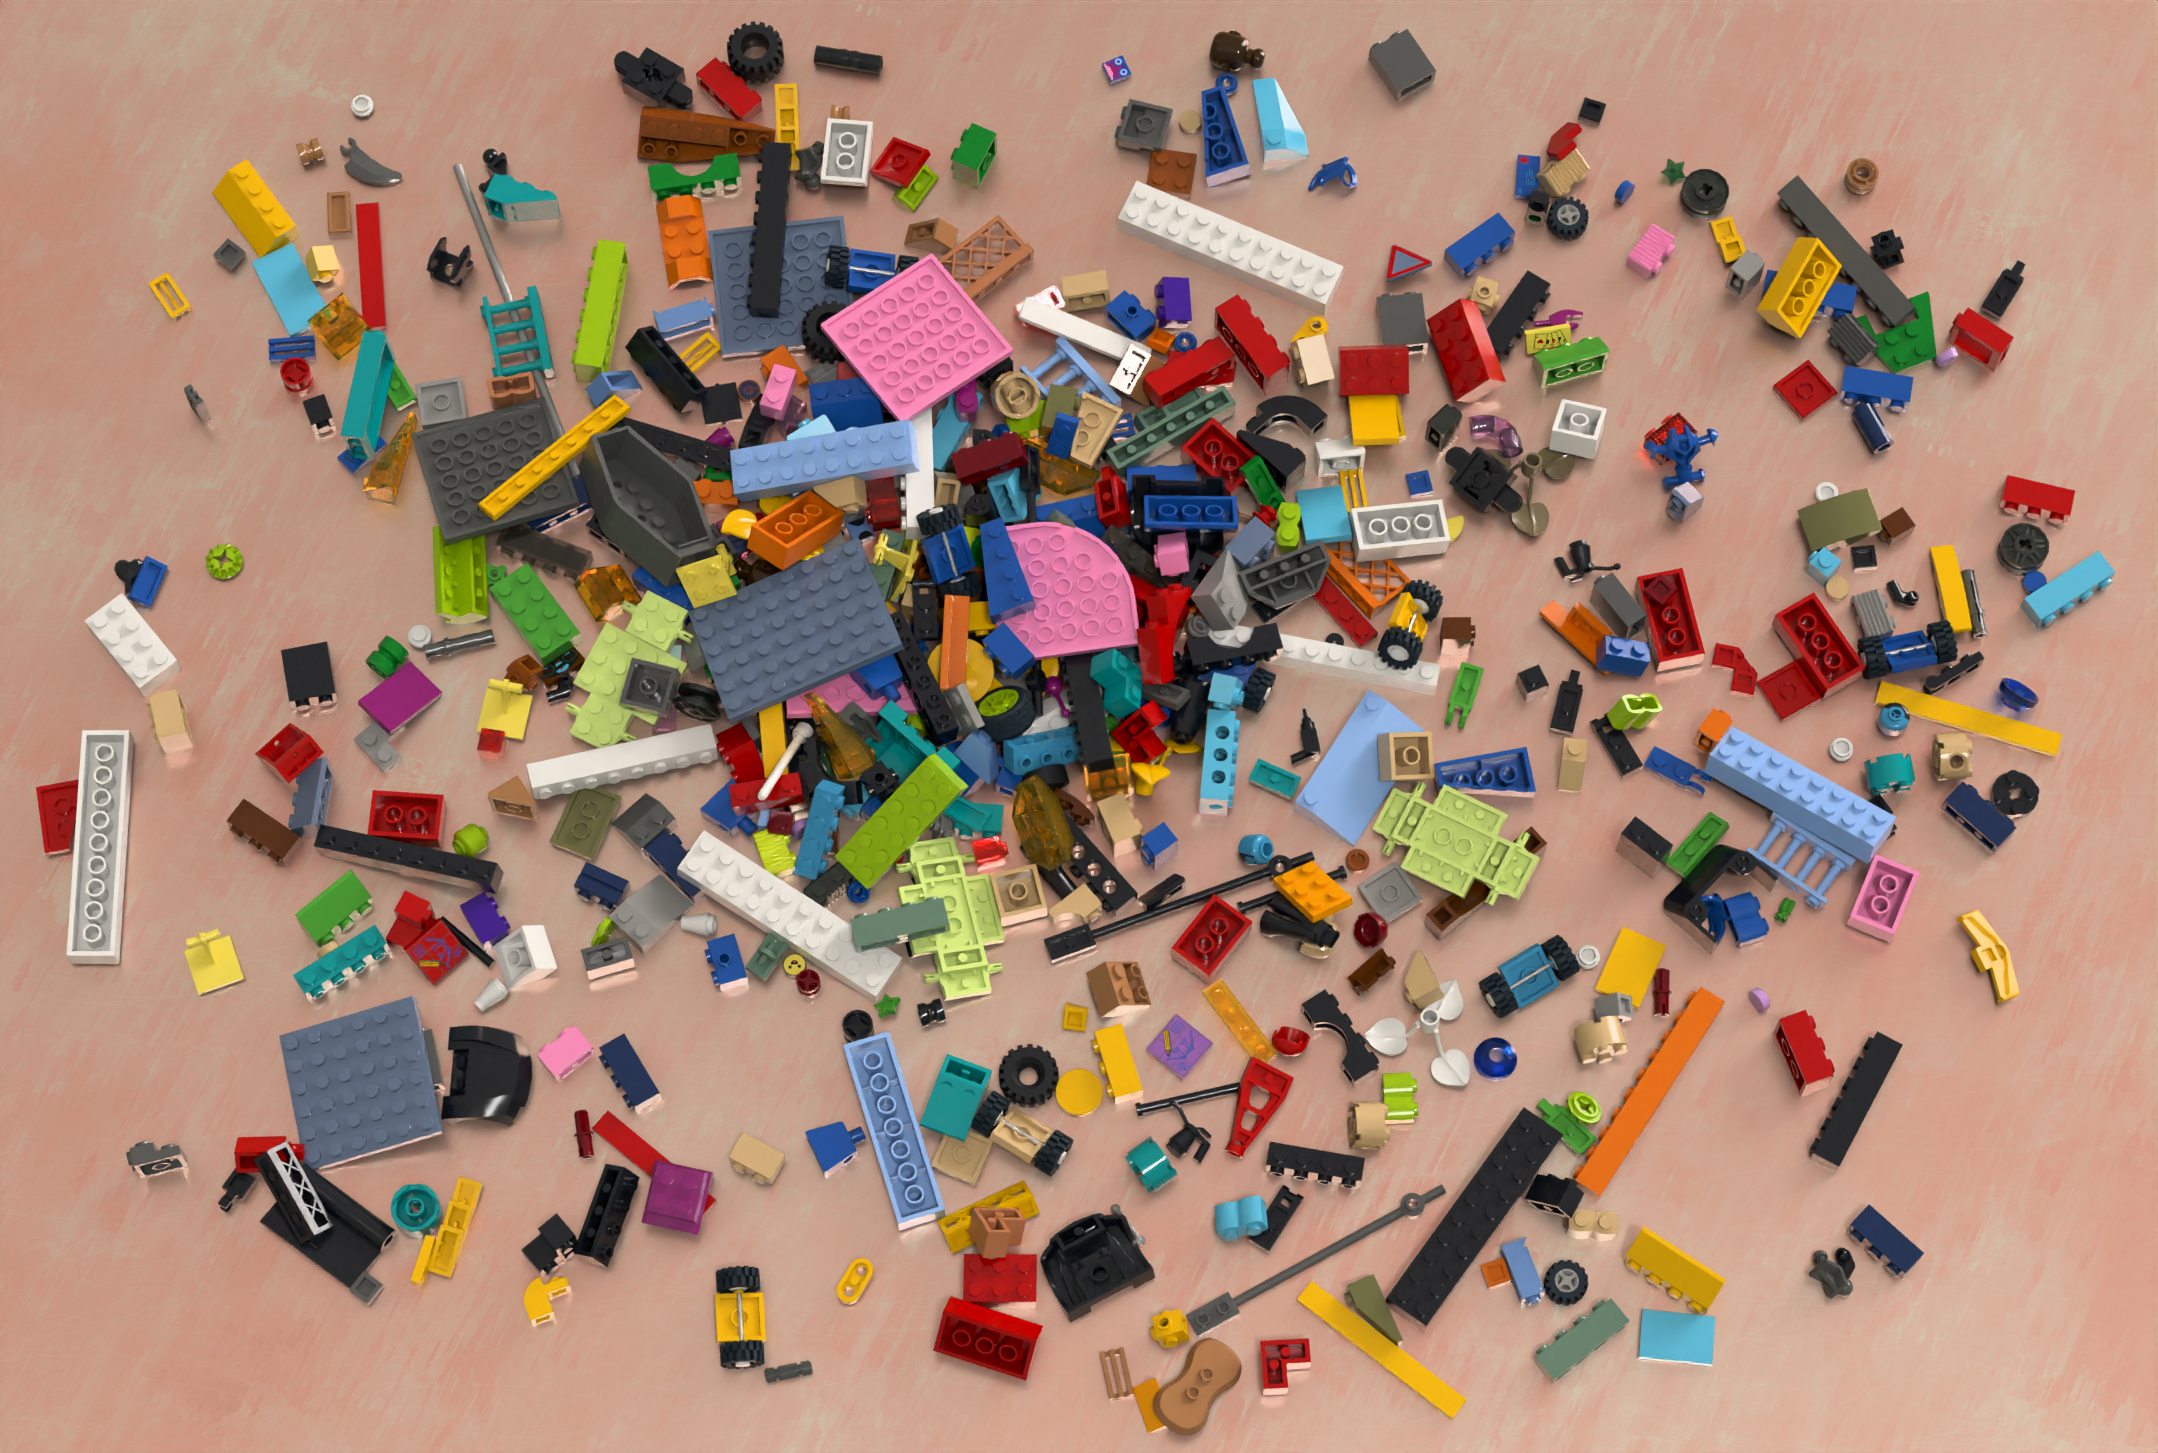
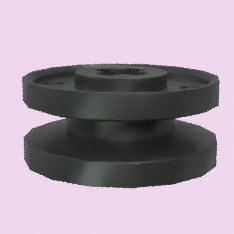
[1680,169,1729,220]
[1998,523,2049,575]
[673,682,723,723]

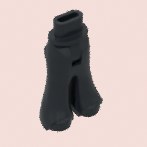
[1260,894,1340,948]

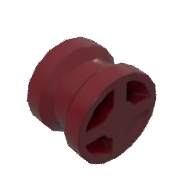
[796,969,821,997]

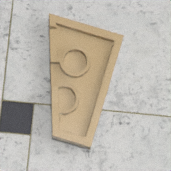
[1070,391,1124,469]

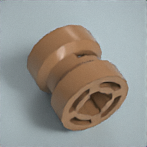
[296,138,325,166]

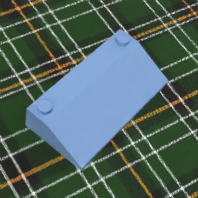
[1294,690,1425,847]

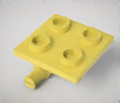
[873,534,919,602]
[676,544,737,608]
[477,678,533,741]
[184,928,244,995]

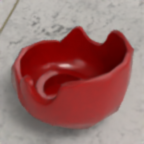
[1271,1026,1310,1057]

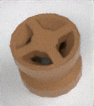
[830,105,850,120]

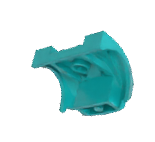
[859,700,961,783]

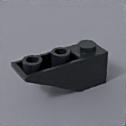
[738,393,776,449]

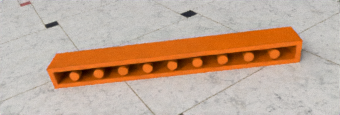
[1573,986,1725,1201]

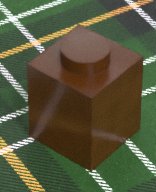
[1877,507,1916,547]

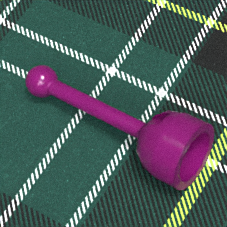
[1045,676,1070,718]

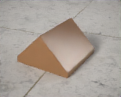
[488,775,539,821]

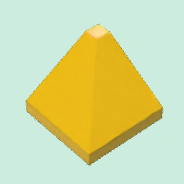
[1062,1002,1088,1032]

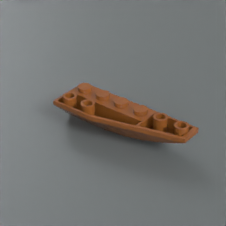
[637,106,776,163]

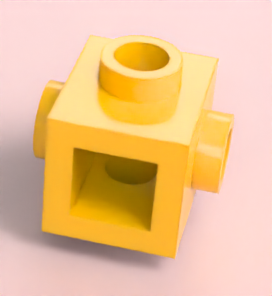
[1150,1309,1190,1348]

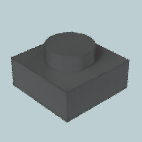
[213,239,246,271]
[349,1271,384,1306]

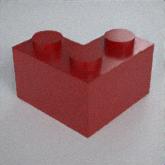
[1111,700,1168,764]
[715,723,765,784]
[385,891,436,954]
[1259,1338,1311,1395]

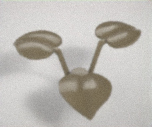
[1472,447,1575,536]

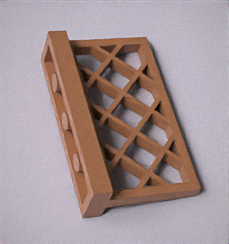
[938,215,1034,303]

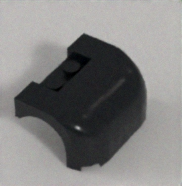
[1130,474,1225,560]

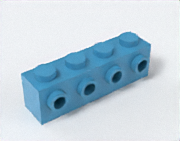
[1003,725,1083,775]
[793,779,845,880]

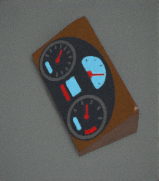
[539,647,585,691]

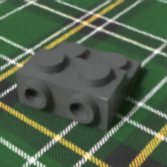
[1115,99,1173,152]
[126,1141,188,1178]

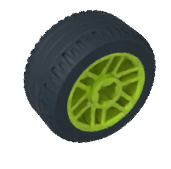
[975,686,1036,743]

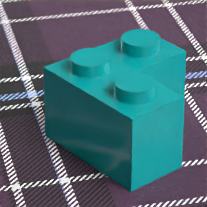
[1090,648,1142,719]

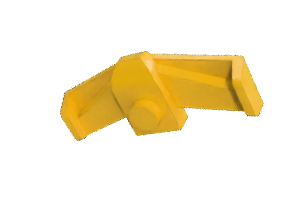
[1956,910,2020,1004]

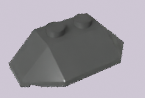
[1238,540,1331,610]

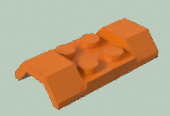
[656,195,714,289]

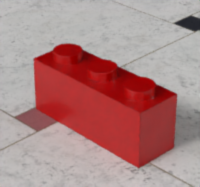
[696,57,762,122]
[1998,475,2075,524]
[729,772,806,816]

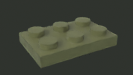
[550,787,622,861]

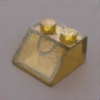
[1083,753,1134,803]

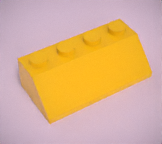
[212,159,300,258]
[1756,237,1842,338]
[1623,1226,1726,1314]

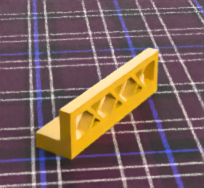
[937,1180,1040,1254]

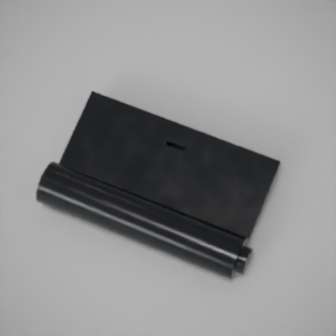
[260,1164,396,1289]

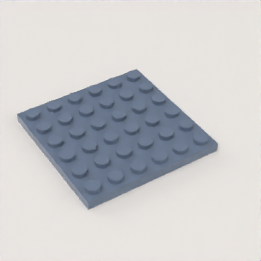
[708,216,854,358]
[279,996,443,1171]

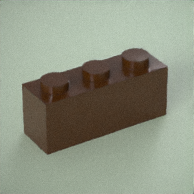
[226,799,303,866]

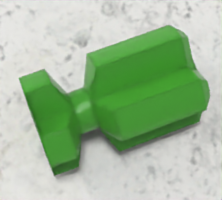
[1774,897,1796,923]

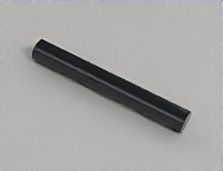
[440,916,496,968]

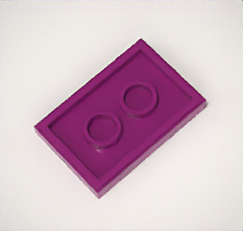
[358,662,442,735]

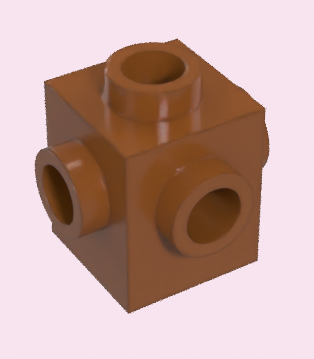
[503,654,545,695]

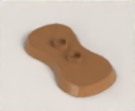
[1153,1338,1242,1436]

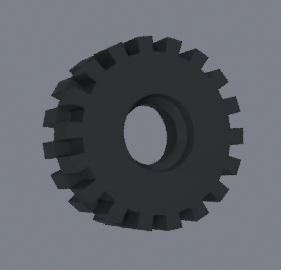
[999,1044,1059,1108]

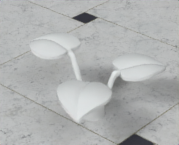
[1365,980,1470,1086]

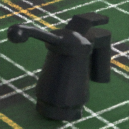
[1554,539,1621,583]
[1166,1099,1212,1165]

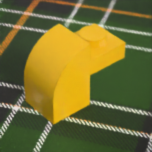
[524,1276,572,1326]

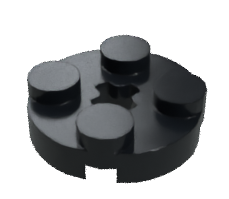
[1991,770,2039,818]

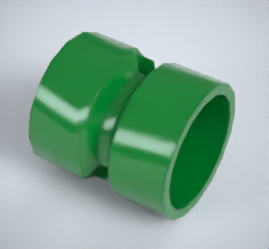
[365,635,409,679]

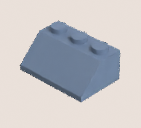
[288,758,333,839]

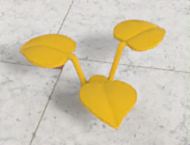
[721,495,824,561]
[1109,735,1204,796]

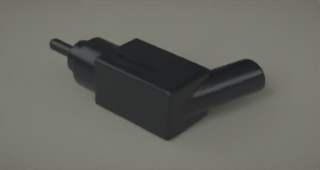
[1290,708,1321,765]

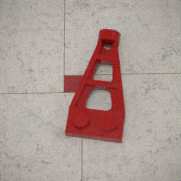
[1225,1057,1294,1158]

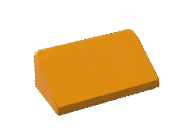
[1133,1378,1167,1434]

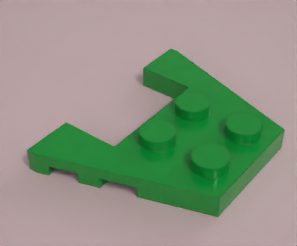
[1856,291,1937,374]

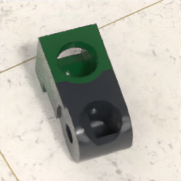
[1524,189,1550,225]

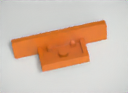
[1539,600,1612,675]

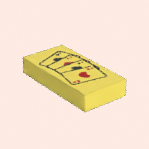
[1524,323,1572,354]

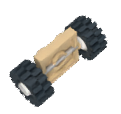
[971,1091,1074,1177]

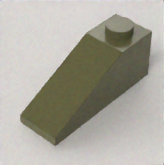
[1344,1274,1403,1347]

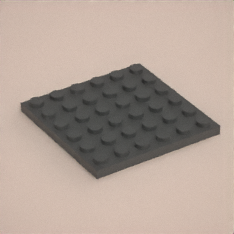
[411,397,580,545]

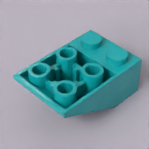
[484,173,561,223]
[920,1054,992,1142]

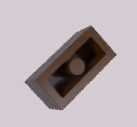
[1440,617,1476,655]

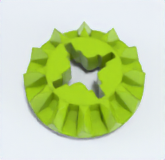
[205,543,243,579]
[1566,1092,1602,1126]

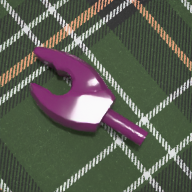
[1534,309,1583,332]

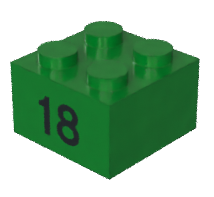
[951,123,997,190]

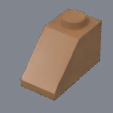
[904,218,958,253]

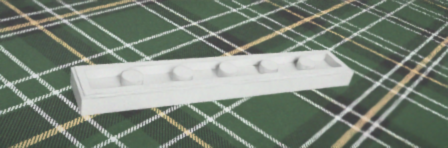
[1018,297,1152,361]

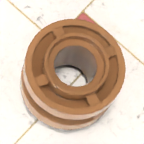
[1845,158,1879,194]

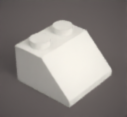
[1314,436,1366,476]
[493,925,557,989]

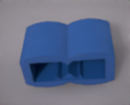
[1723,891,1769,948]

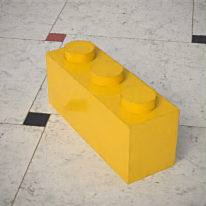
[1091,1023,1143,1104]

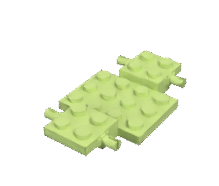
[564,590,694,748]
[1372,781,1540,906]
[896,836,1005,1001]

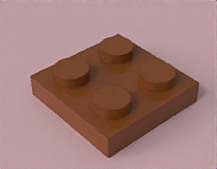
[1146,149,1197,198]

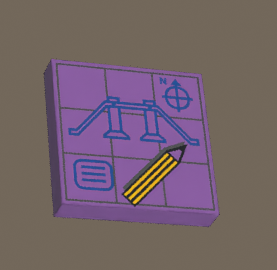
[1146,1014,1213,1080]

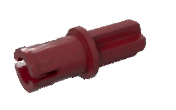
[1653,968,1672,1017]
[574,1110,594,1159]

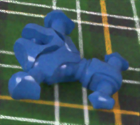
[1645,425,1718,490]

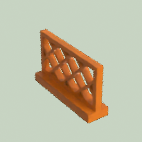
[1324,540,1411,619]

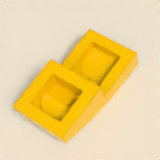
[1709,216,1746,264]

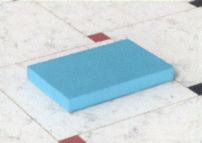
[1296,485,1352,546]
[1638,1309,1715,1366]

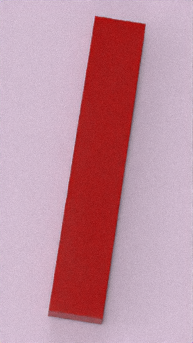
[356,202,387,331]
[592,1111,717,1219]

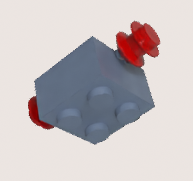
[1204,505,1277,573]

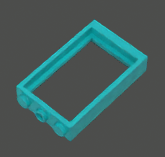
[340,330,396,461]

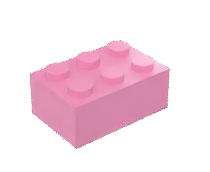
[1846,854,1920,943]

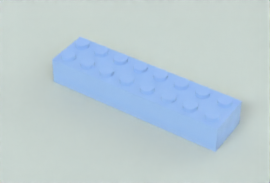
[730,420,920,502]
[1704,726,1896,864]
[843,1031,945,1231]

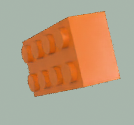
[747,490,845,570]

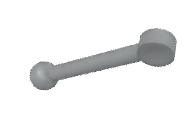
[1111,1204,1146,1246]

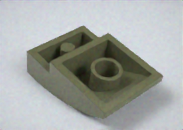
[1797,488,1883,552]

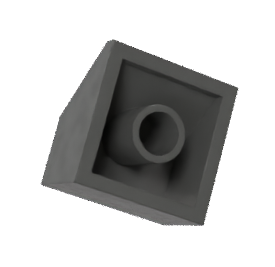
[611,793,678,857]

